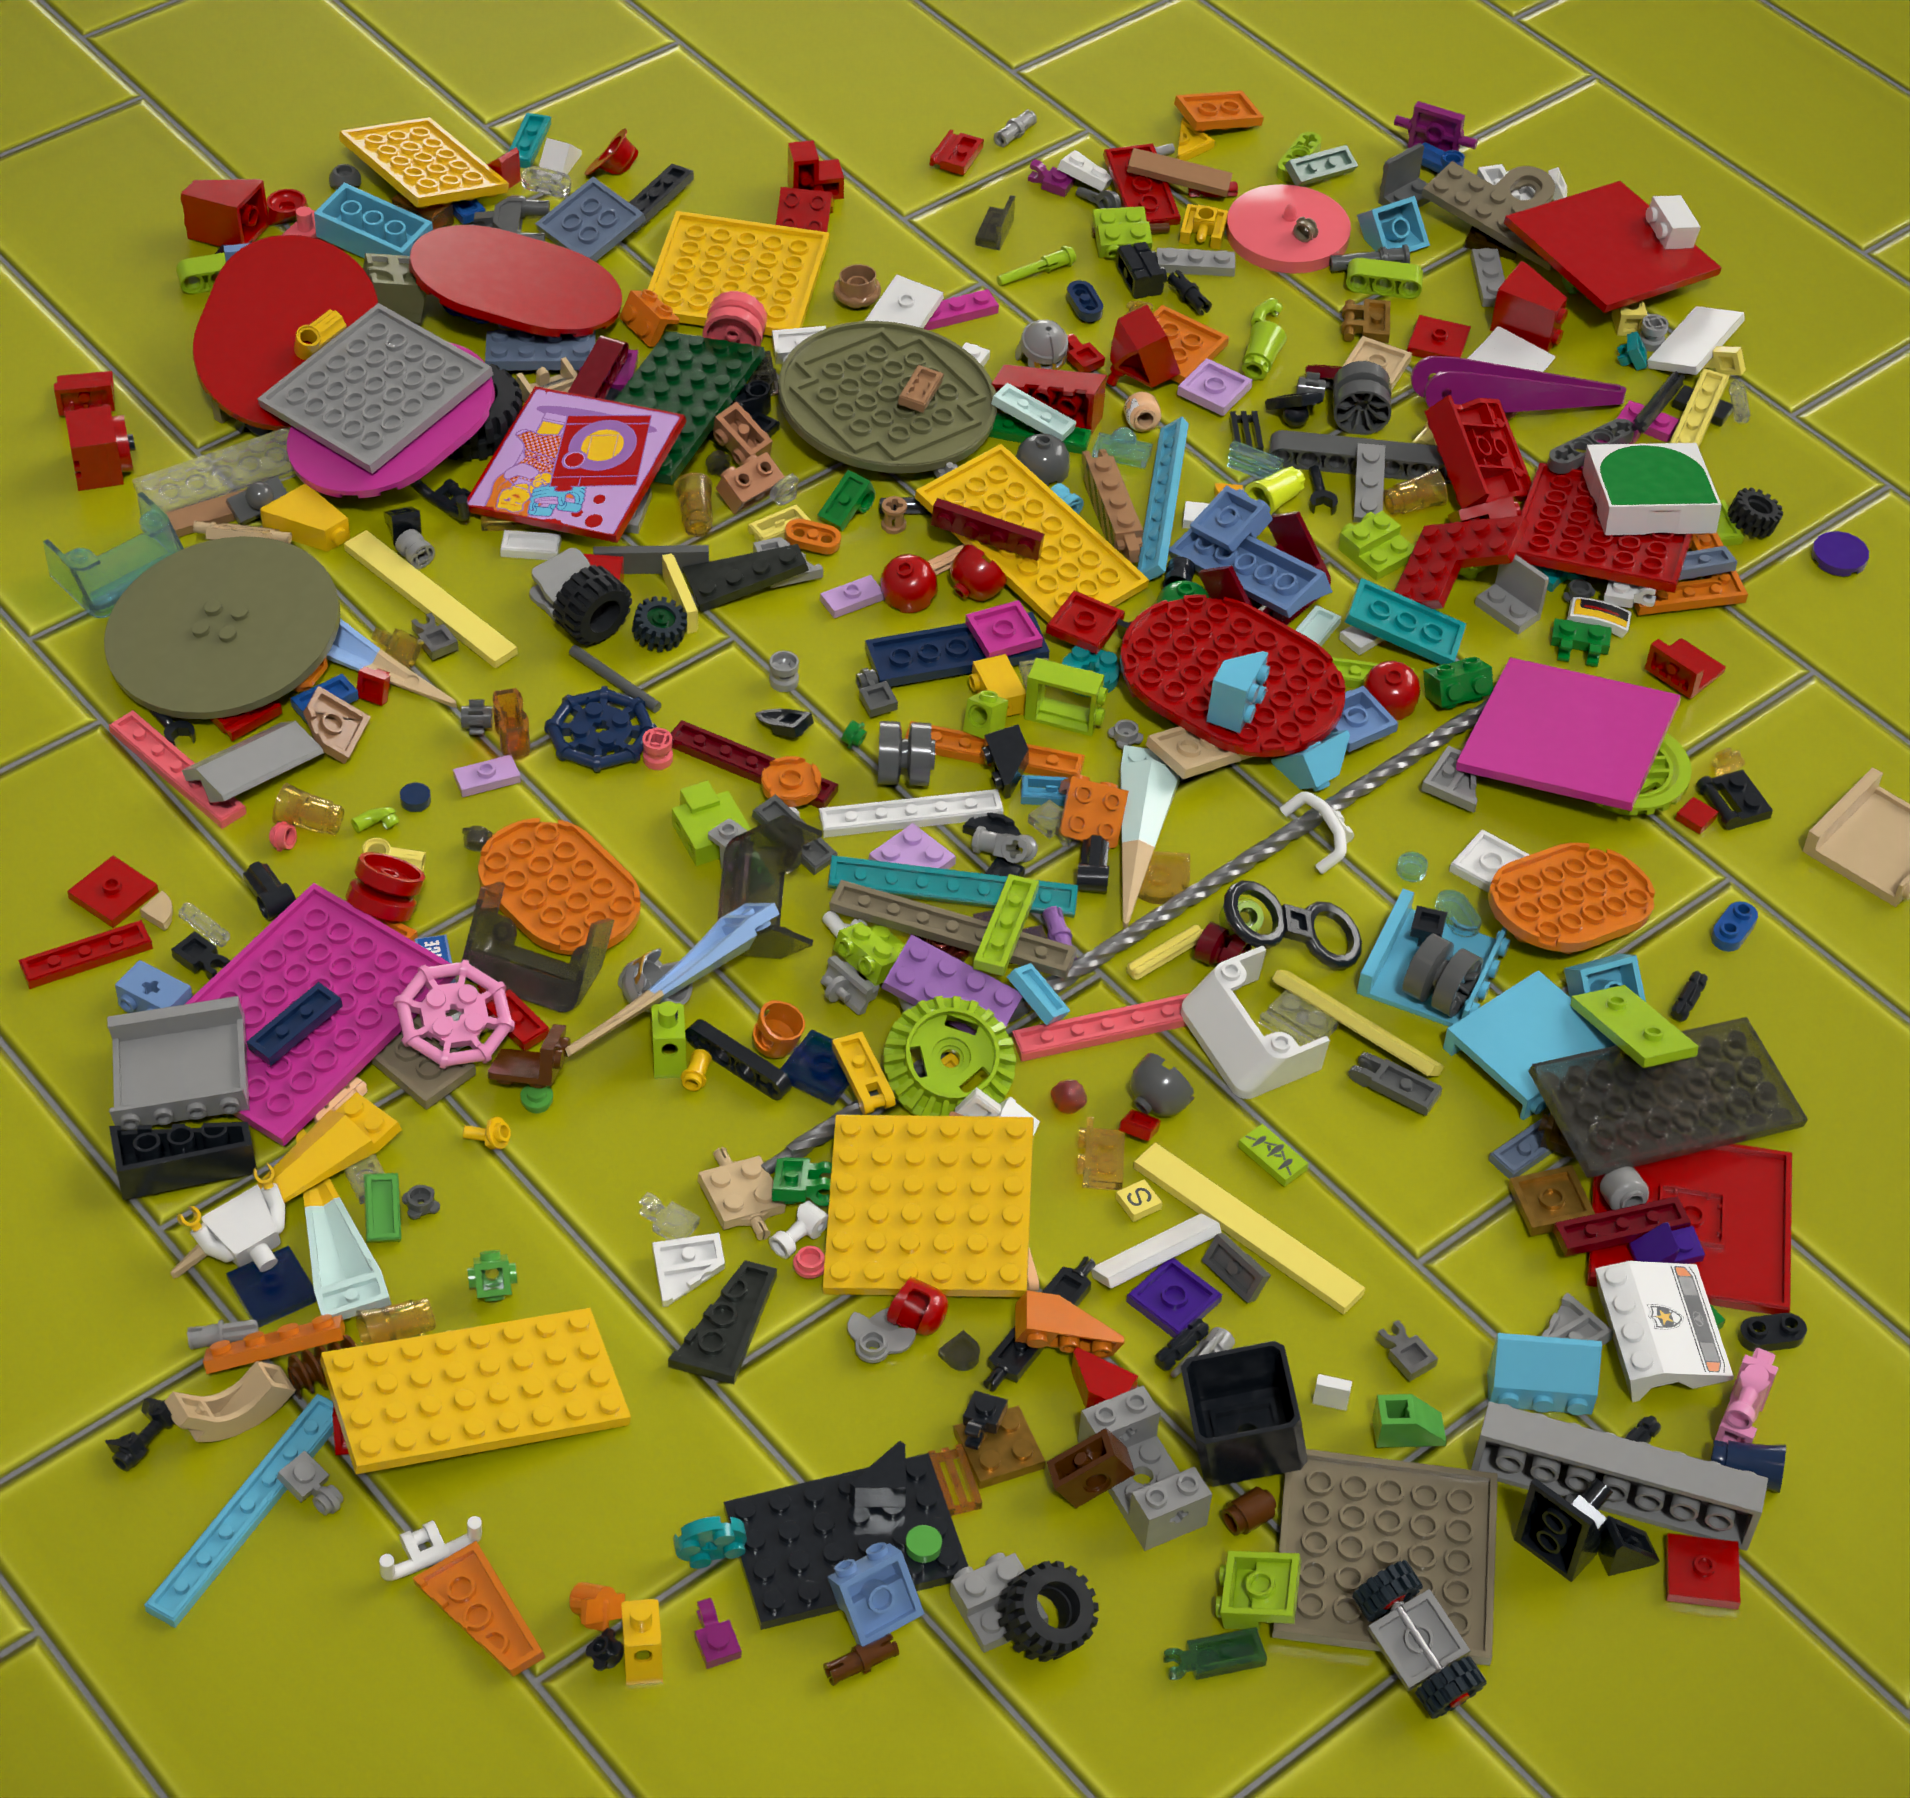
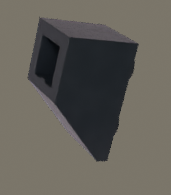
[981,724,1029,799]

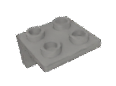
[1475,555,1549,635]

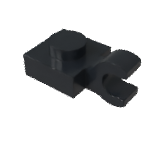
[963,1391,1008,1450]

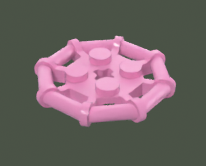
[393,959,515,1069]

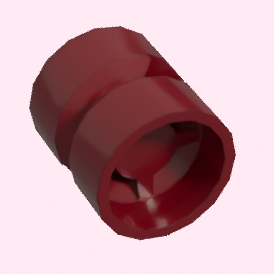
[1194,922,1252,966]

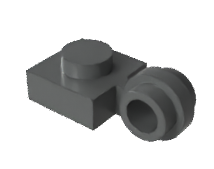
[856,668,898,718]

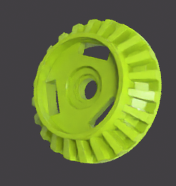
[1596,733,1692,816]
[883,996,1016,1116]

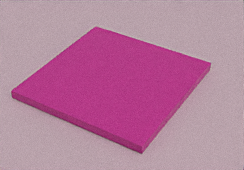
[1456,657,1681,811]

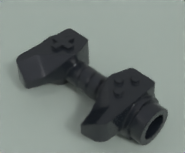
[105,1398,175,1471]

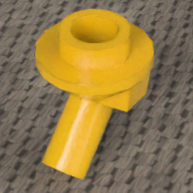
[462,1116,511,1150]

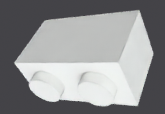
[1645,195,1701,249]

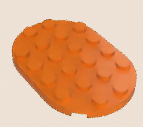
[478,818,641,955]
[1488,843,1655,954]

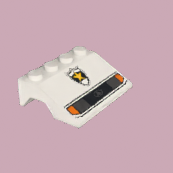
[1595,1261,1734,1402]

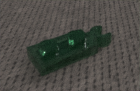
[1163,1627,1267,1680]

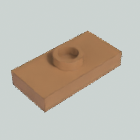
[898,365,944,413]

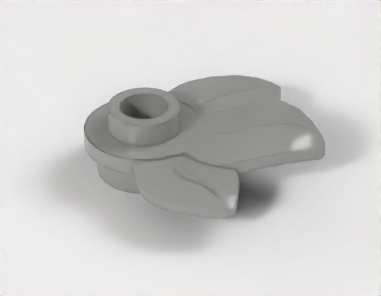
[848,1308,916,1363]

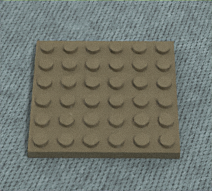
[1272,1449,1498,1666]

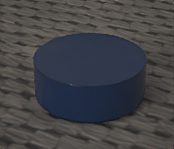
[400,782,431,812]

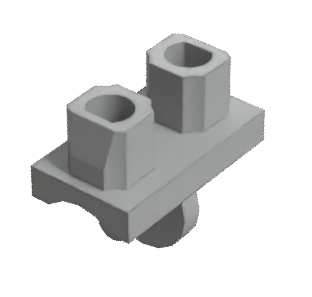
[821,955,880,1015]

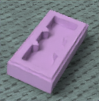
[820,575,884,618]
[453,755,521,797]

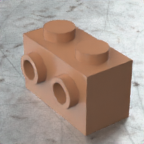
[713,402,773,466]
[716,452,786,515]

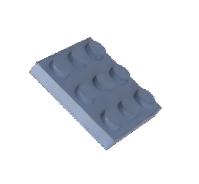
[535,177,646,262]

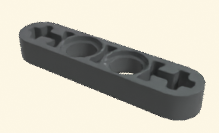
[1547,419,1634,474]

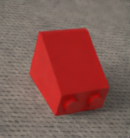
[180,179,269,247]
[1490,261,1568,352]

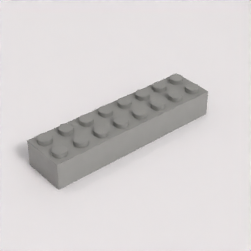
[1471,1401,1768,1551]

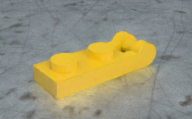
[832,1031,896,1115]

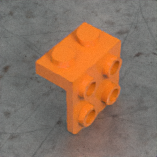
[1059,774,1129,849]

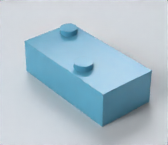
[314,182,433,258]

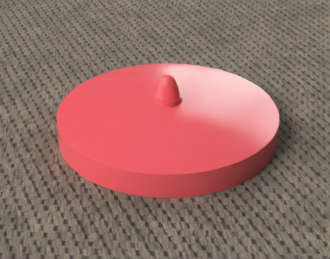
[1226,184,1351,274]

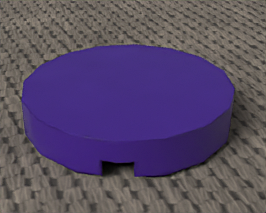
[1812,531,1869,577]

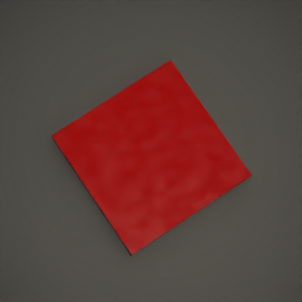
[1504,181,1722,313]
[1586,1123,1792,1315]

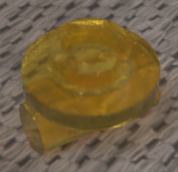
[1711,747,1745,776]

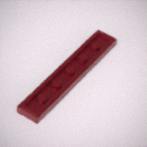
[671,720,839,808]

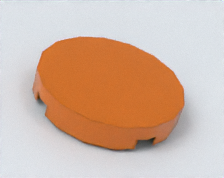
[761,756,821,807]

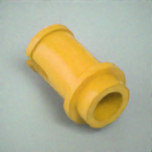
[681,1049,712,1091]

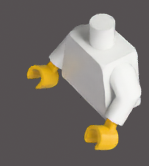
[177,1163,285,1272]

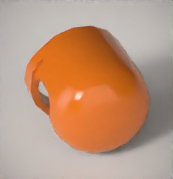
[752,1000,805,1059]

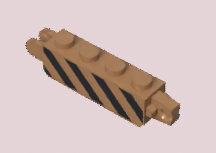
[1081,449,1143,563]

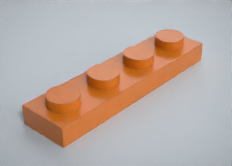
[203,1314,346,1374]

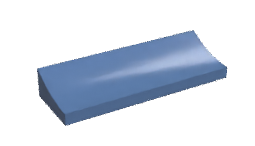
[1169,528,1332,618]

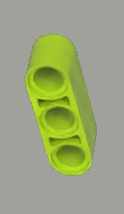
[176,253,226,294]
[1346,258,1423,299]

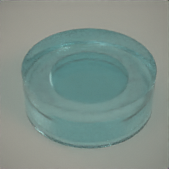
[1396,852,1428,882]

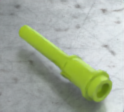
[997,246,1076,286]

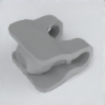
[529,548,591,622]

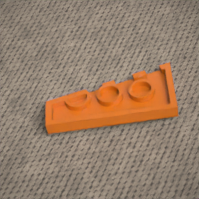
[412,1541,545,1677]

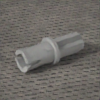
[187,1320,259,1350]

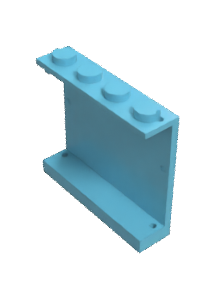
[1357,889,1510,1027]

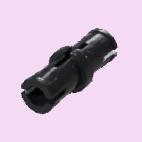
[1167,270,1212,315]

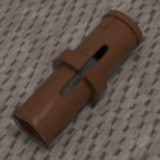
[823,1633,899,1686]

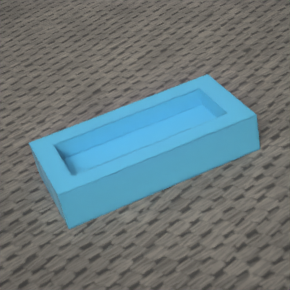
[1007,963,1070,1025]

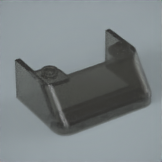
[717,815,823,959]
[461,882,614,1012]

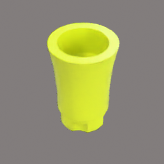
[1244,466,1305,515]

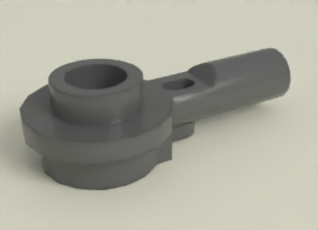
[1076,186,1121,209]

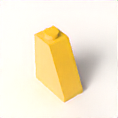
[260,484,350,552]

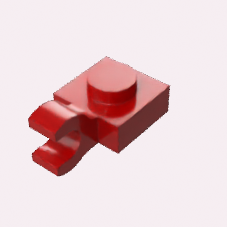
[1067,333,1105,373]

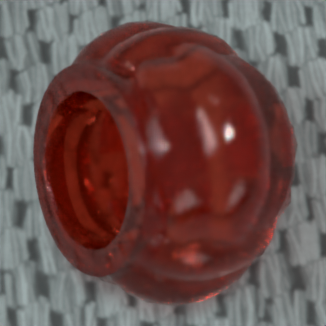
[1051,1079,1087,1114]

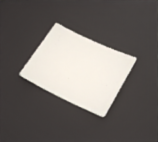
[1467,326,1555,372]

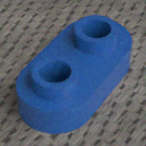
[1711,902,1758,952]

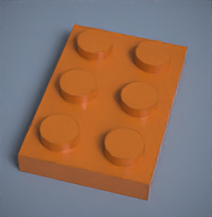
[1174,91,1264,132]

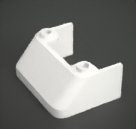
[1180,946,1330,1099]

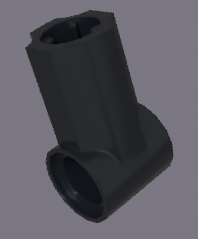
[1077,835,1109,893]
[243,861,296,921]

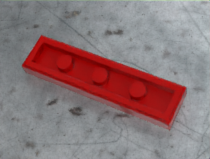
[18,920,153,989]

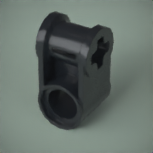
[729,380,771,416]

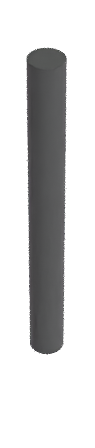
[569,645,662,713]

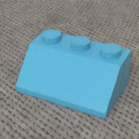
[1487,1333,1602,1415]

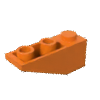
[1015,1290,1124,1358]

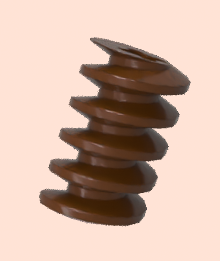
[287,1334,357,1399]

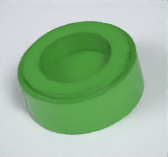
[906,1525,942,1563]

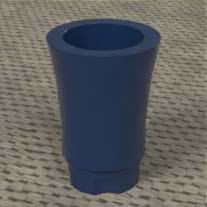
[1711,1440,1786,1493]

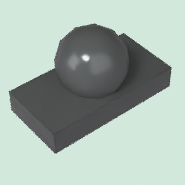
[226,476,287,525]

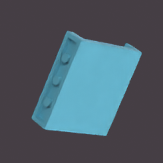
[1443,970,1618,1120]

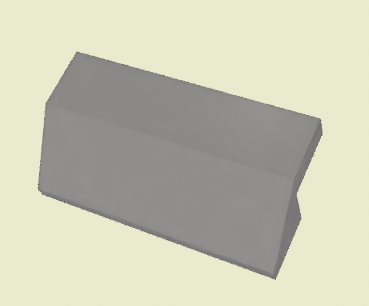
[182,721,324,802]

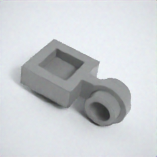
[277,1451,343,1515]

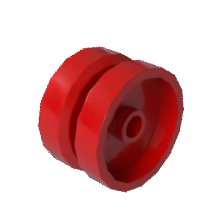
[345,852,426,922]

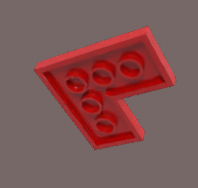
[1394,515,1529,609]

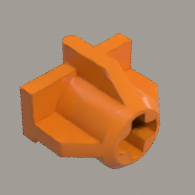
[569,1582,625,1631]

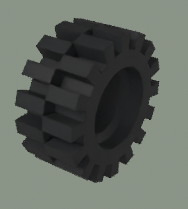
[1728,488,1783,538]

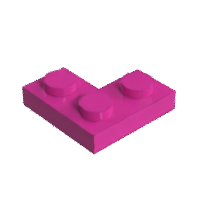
[1617,400,1680,444]

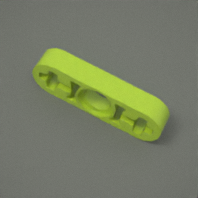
[1277,132,1322,182]

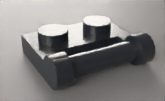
[1696,769,1773,830]

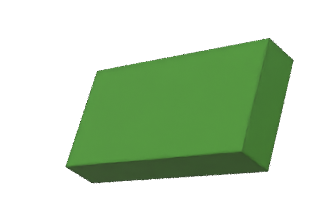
[363,1173,401,1243]

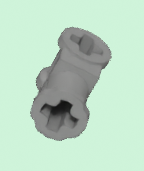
[972,826,1038,863]

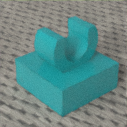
[1617,332,1647,371]

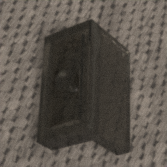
[975,195,1016,251]

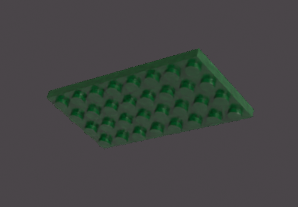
[614,331,765,485]

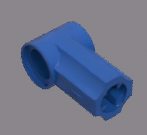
[1421,142,1465,174]

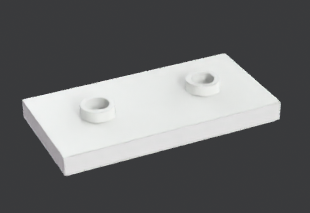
[865,274,944,328]

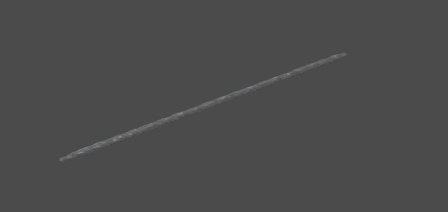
[761,699,1488,1174]

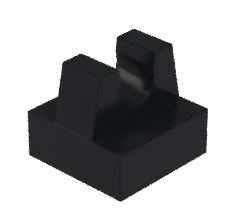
[1410,906,1448,947]

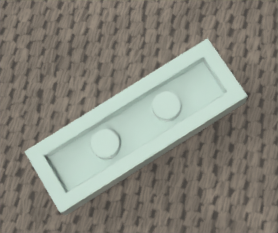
[991,383,1076,441]

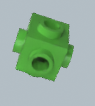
[467,1250,517,1301]

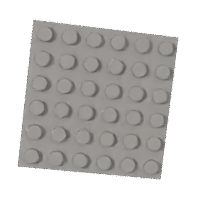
[257,303,494,474]

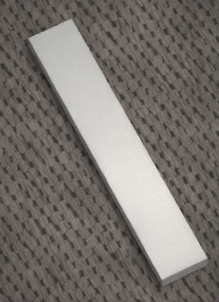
[819,789,1004,838]

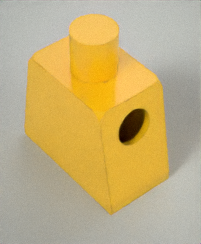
[621,1599,663,1685]

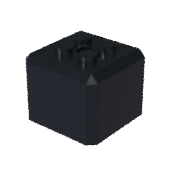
[1181,1341,1308,1487]

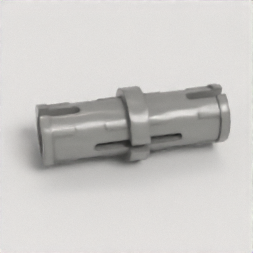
[994,109,1037,147]

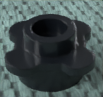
[586,1628,624,1671]

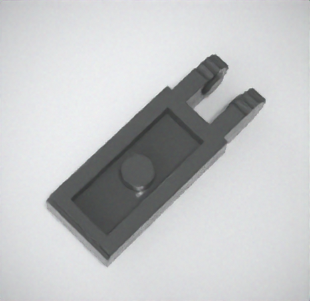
[1348,1052,1443,1116]

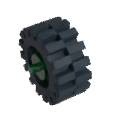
[632,596,687,652]

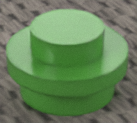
[520,1084,553,1113]

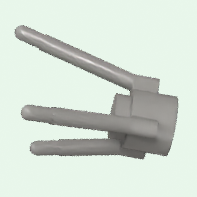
[1171,1327,1235,1377]

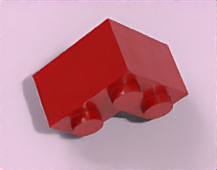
[788,140,844,200]

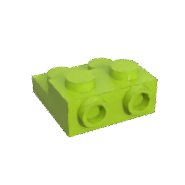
[1092,206,1153,259]
[1338,510,1415,581]
[833,922,905,986]
[1216,1551,1301,1630]

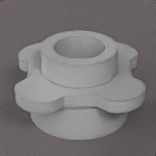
[1108,719,1143,749]

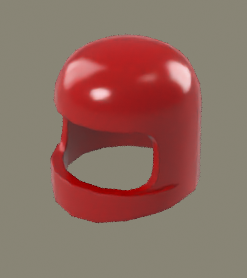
[887,1276,948,1336]

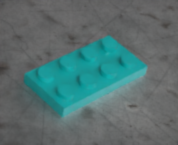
[1345,578,1466,664]

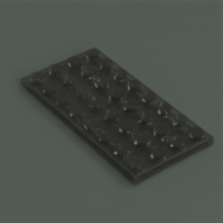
[1528,1017,1808,1178]

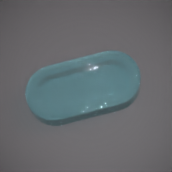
[1435,890,1482,937]

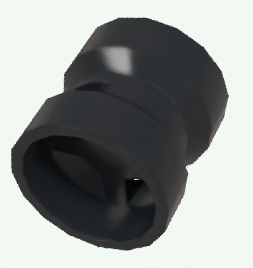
[1163,556,1196,587]

